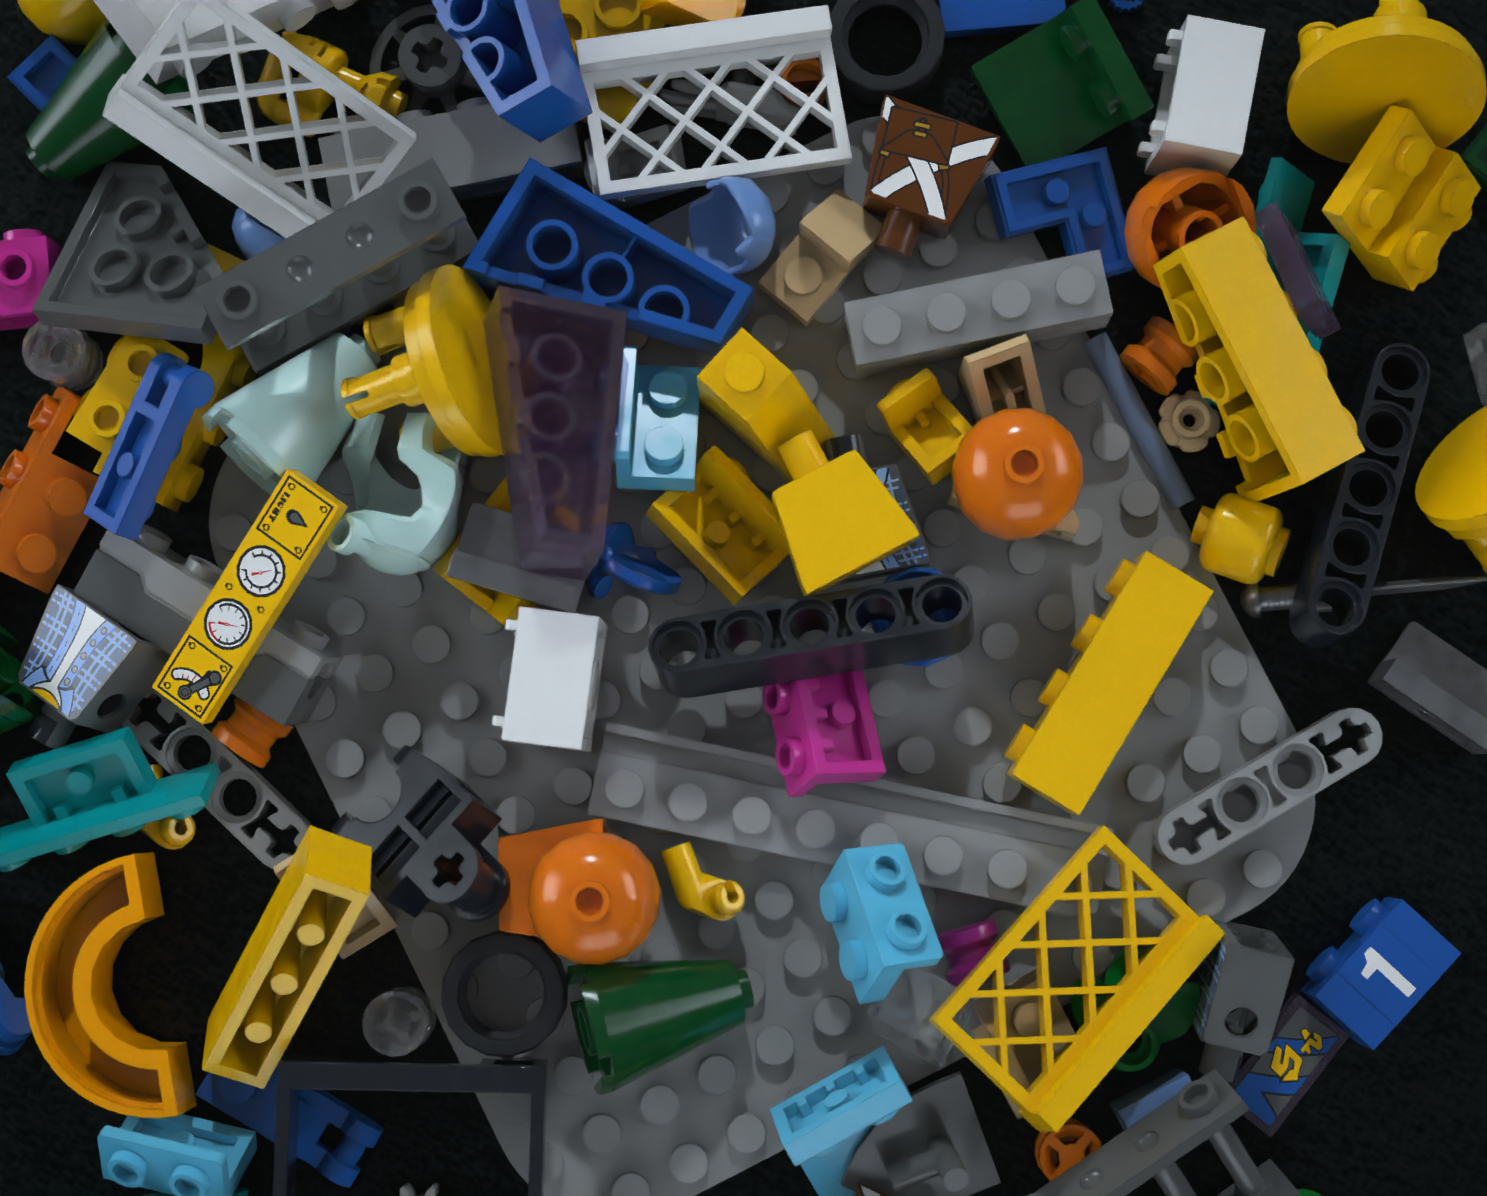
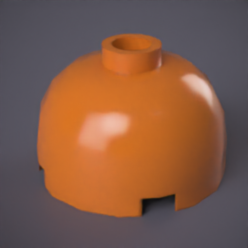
[1123,167,1257,289]
[951,408,1084,540]
[528,831,661,965]

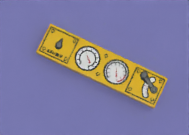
[152,469,348,725]

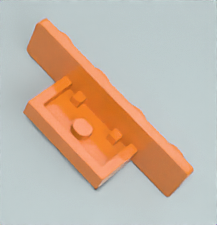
[0,386,99,595]

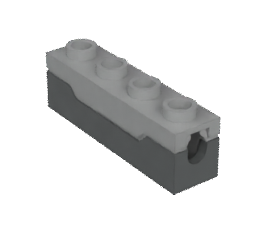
[73,524,344,726]

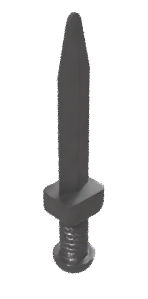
[1240,577,1487,618]

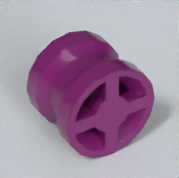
[937,919,1011,989]

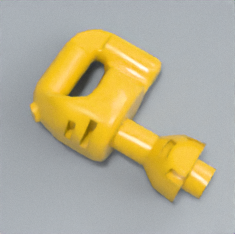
[255,30,408,138]

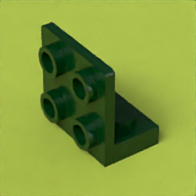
[970,0,1155,167]

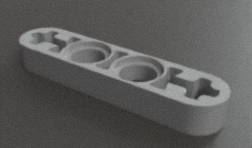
[122,688,312,869]
[1153,708,1382,865]

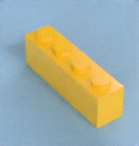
[1004,550,1214,815]
[202,825,372,1089]

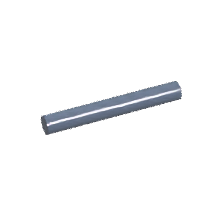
[1083,332,1196,511]

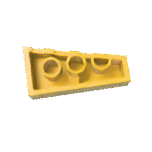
[1153,216,1365,502]

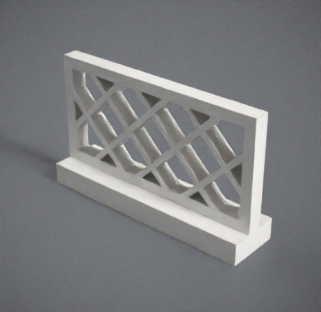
[102,0,417,238]
[575,5,852,200]

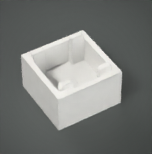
[1137,14,1265,177]
[492,606,608,753]

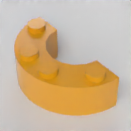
[24,852,197,1118]

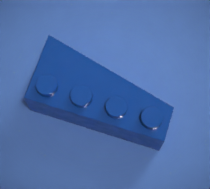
[431,0,593,143]
[463,157,754,356]

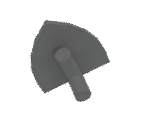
[840,1071,1001,1196]

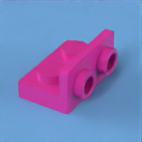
[762,670,886,797]

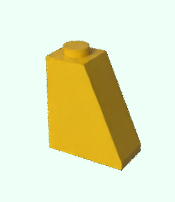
[697,327,835,483]

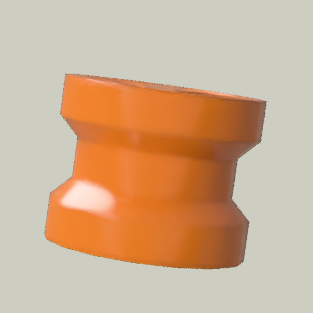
[1119,316,1199,396]
[211,696,294,768]
[1034,1118,1102,1181]

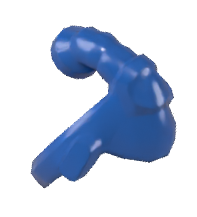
[584,522,682,600]

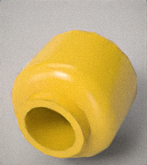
[1190,493,1291,585]

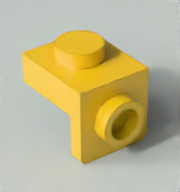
[877,368,972,485]

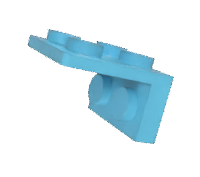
[769,1045,913,1196]

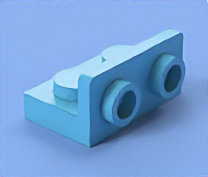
[604,346,701,492]

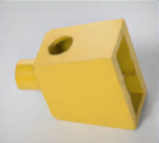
[772,430,920,596]

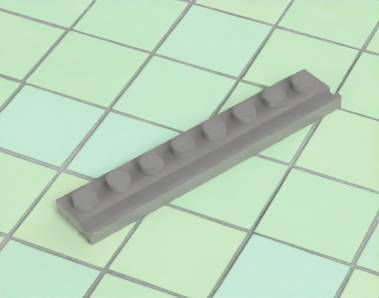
[587,722,1114,921]

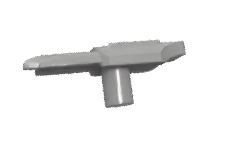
[658,68,800,135]

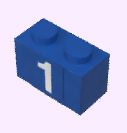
[1300,897,1461,1050]

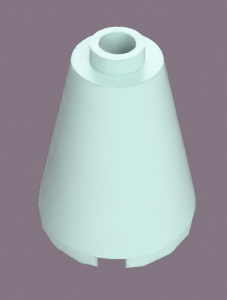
[202,332,381,495]

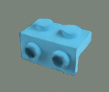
[819,843,943,1004]
[97,1114,257,1196]

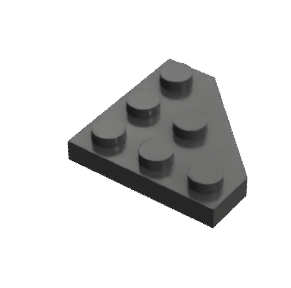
[32,161,223,345]

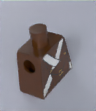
[863,95,1000,261]

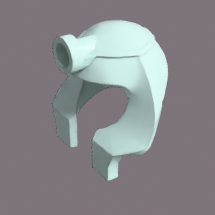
[327,413,468,576]

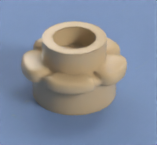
[1158,390,1220,452]

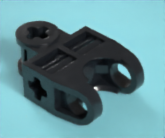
[332,745,510,923]

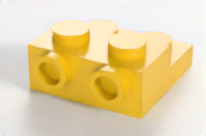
[1321,105,1481,291]

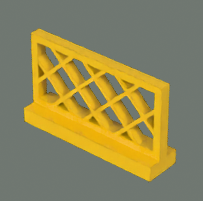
[929,825,1226,1132]

